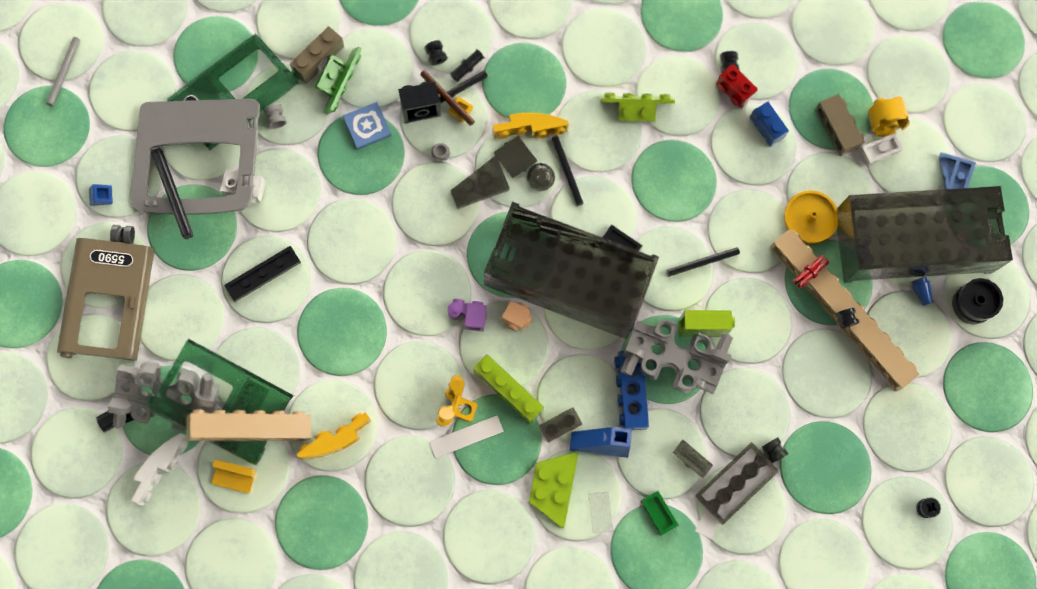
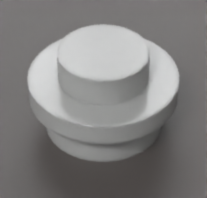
[431,143,450,162]

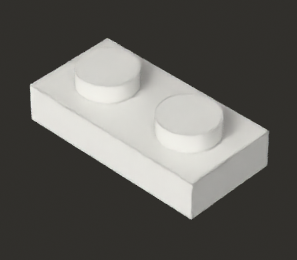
[860,134,903,165]

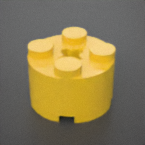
[867,96,910,136]

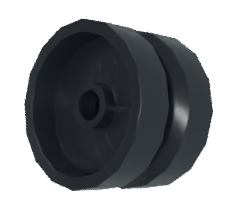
[952,278,1004,325]

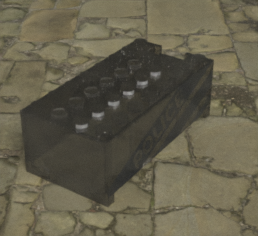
[836,186,1013,283]
[484,201,660,339]

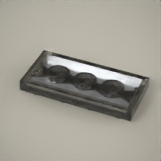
[695,442,779,525]

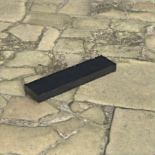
[224,246,301,302]

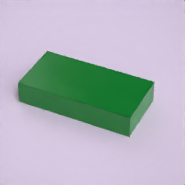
[641,491,679,535]

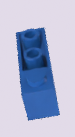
[569,427,632,458]

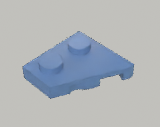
[939,152,976,195]

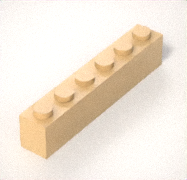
[186,410,311,441]

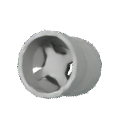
[264,104,287,129]

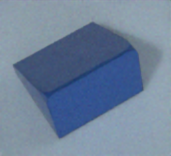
[89,184,113,206]

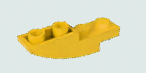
[493,113,569,139]
[296,412,371,460]

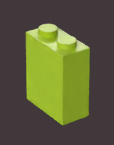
[679,310,735,337]

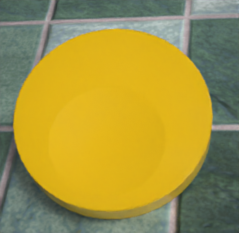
[783,190,839,244]

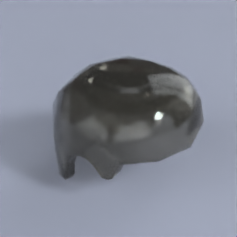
[526,163,555,192]

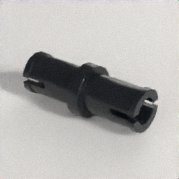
[450,49,485,82]

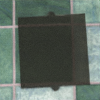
[493,136,537,179]

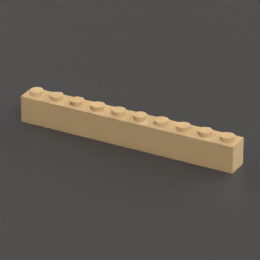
[770,228,919,391]

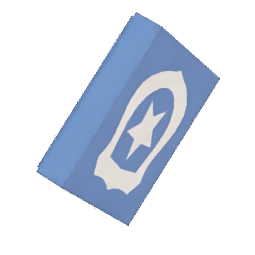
[343,102,392,150]

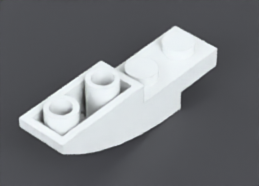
[131,433,188,505]

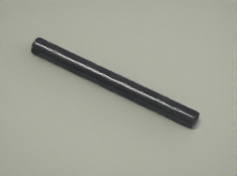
[152,148,193,240]

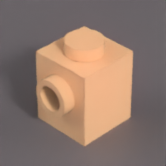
[501,300,532,332]

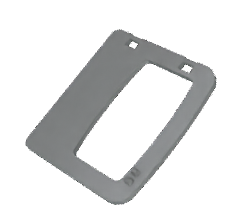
[131,99,260,215]

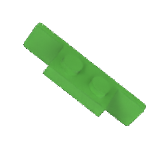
[314,47,362,114]

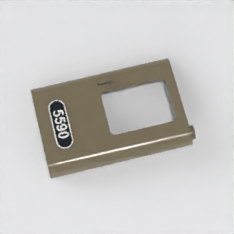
[57,238,155,361]

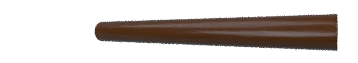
[420,70,475,126]

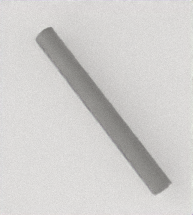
[46,37,80,106]

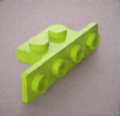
[600,92,675,122]

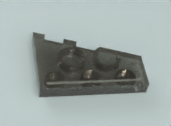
[450,155,510,209]

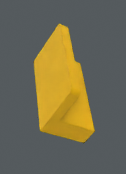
[211,459,257,494]

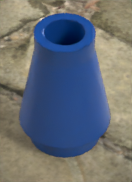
[911,277,934,306]

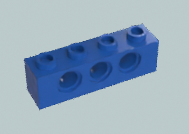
[614,351,649,430]

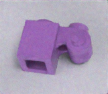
[448,299,487,332]

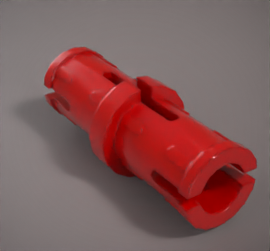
[793,255,829,289]

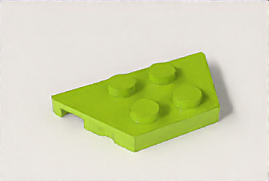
[529,452,579,528]

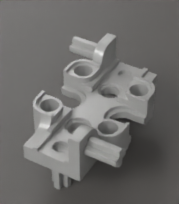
[621,320,733,394]
[108,362,220,430]

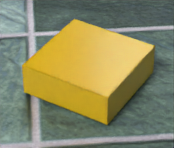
[448,97,473,122]

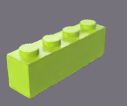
[473,354,544,424]

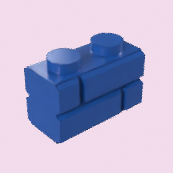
[749,101,789,147]

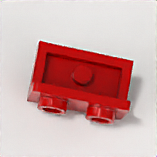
[716,64,758,109]

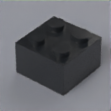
[398,81,441,124]

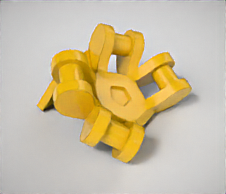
[436,375,478,427]

